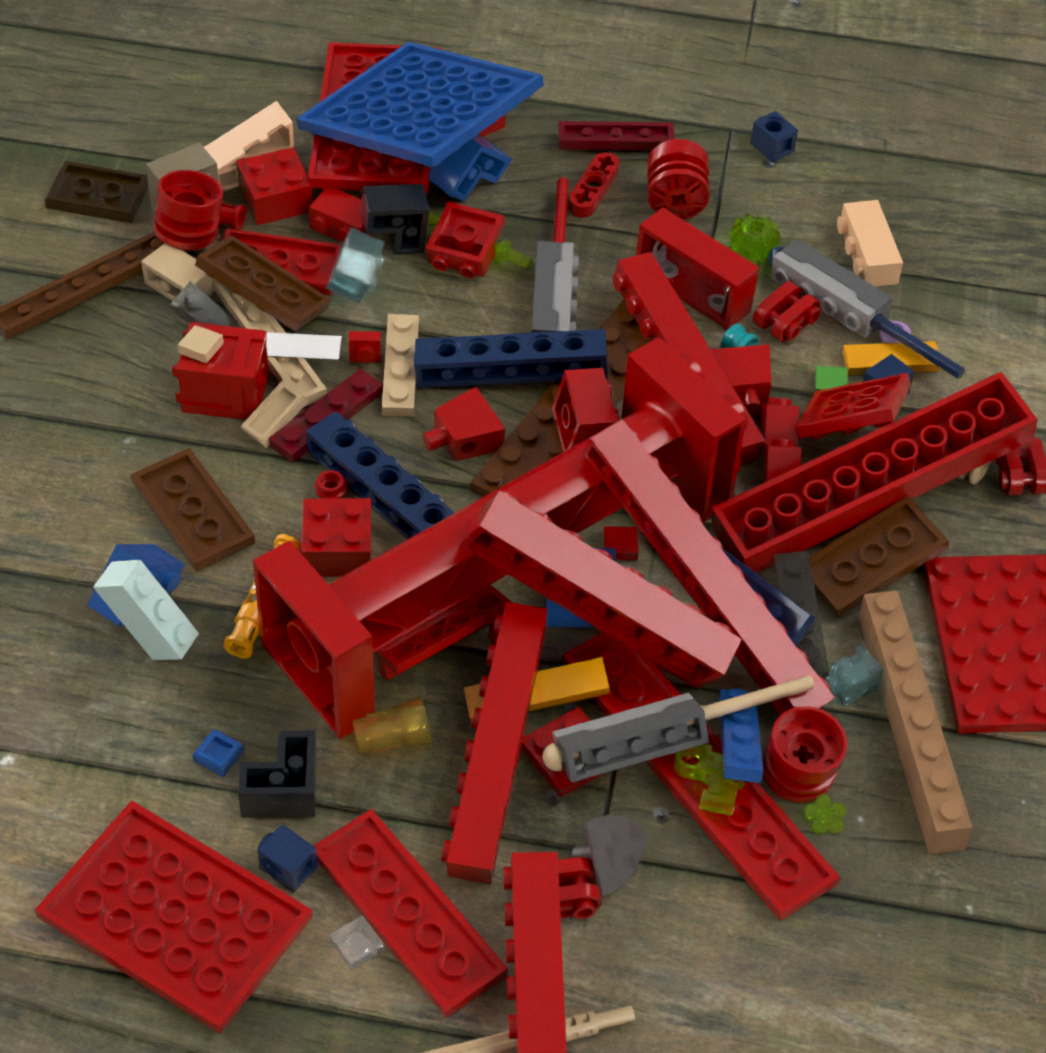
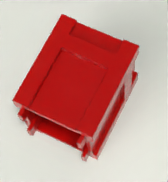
[172,322,270,420]

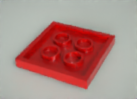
[796,373,911,440]

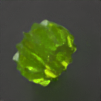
[729,213,781,262]

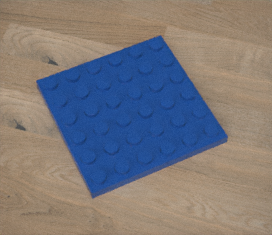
[296,42,544,167]

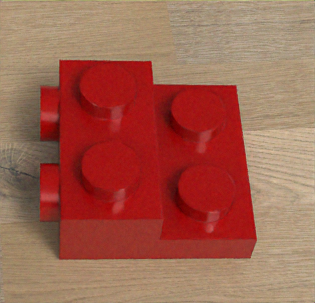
[425,201,505,279]

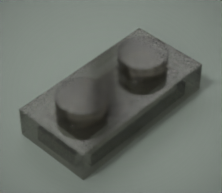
[169,281,238,327]

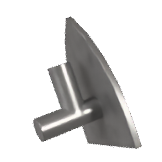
[572,815,647,897]

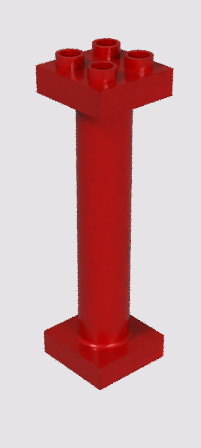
[253,337,748,740]

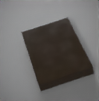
[45,161,149,223]

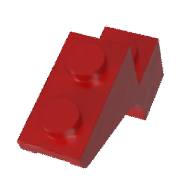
[759,397,802,483]

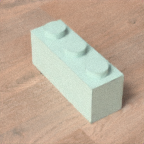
[93,560,199,660]

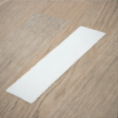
[267,332,341,360]

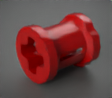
[219,201,247,230]

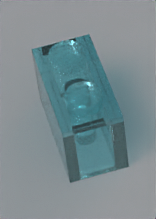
[326,227,385,303]

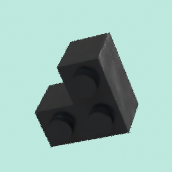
[361,184,429,255]
[238,730,317,818]

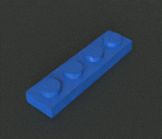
[718,689,763,783]

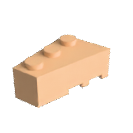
[204,101,294,192]

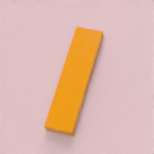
[464,657,610,724]

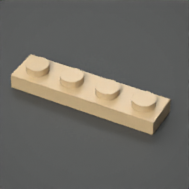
[382,314,419,417]

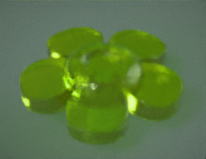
[805,794,847,835]

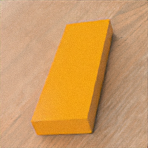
[842,341,940,375]

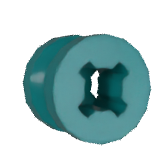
[720,323,760,348]

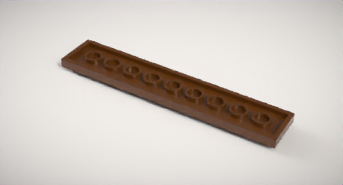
[470,299,689,497]

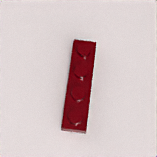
[558,121,675,150]
[269,368,383,463]

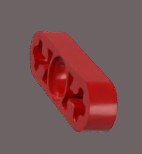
[569,153,619,218]

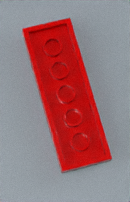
[313,808,508,1018]

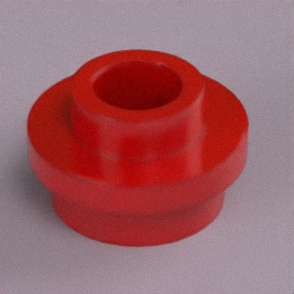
[314,470,348,499]

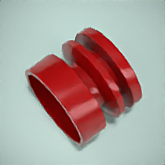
[647,139,710,219]
[153,170,223,250]
[762,706,848,803]

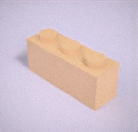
[837,200,903,287]

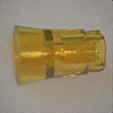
[352,696,432,753]

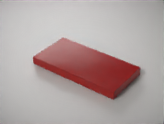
[222,228,345,295]

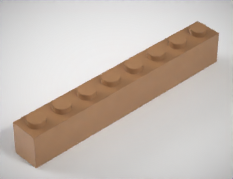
[858,590,973,854]

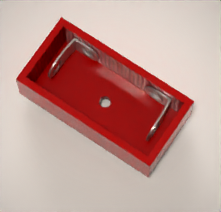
[636,208,759,330]

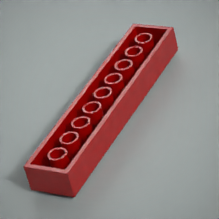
[712,371,1038,573]

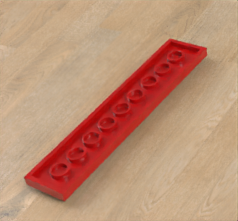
[561,632,840,921]

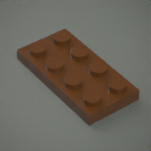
[195,235,331,331]
[131,448,255,572]
[798,496,949,618]

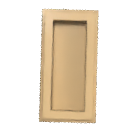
[240,380,309,448]

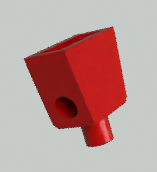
[710,344,772,416]
[422,387,505,461]

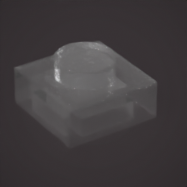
[330,915,384,970]

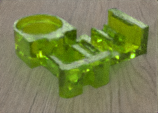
[673,744,745,816]

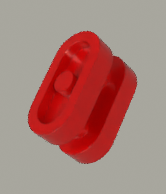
[752,281,821,343]
[992,437,1046,496]
[558,857,602,919]

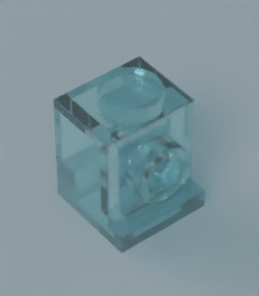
[824,644,883,706]

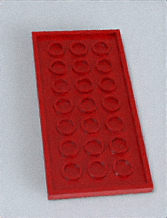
[308,42,441,193]

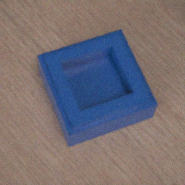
[193,729,244,778]

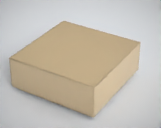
[177,325,224,363]

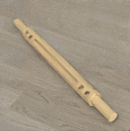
[421,1005,635,1053]

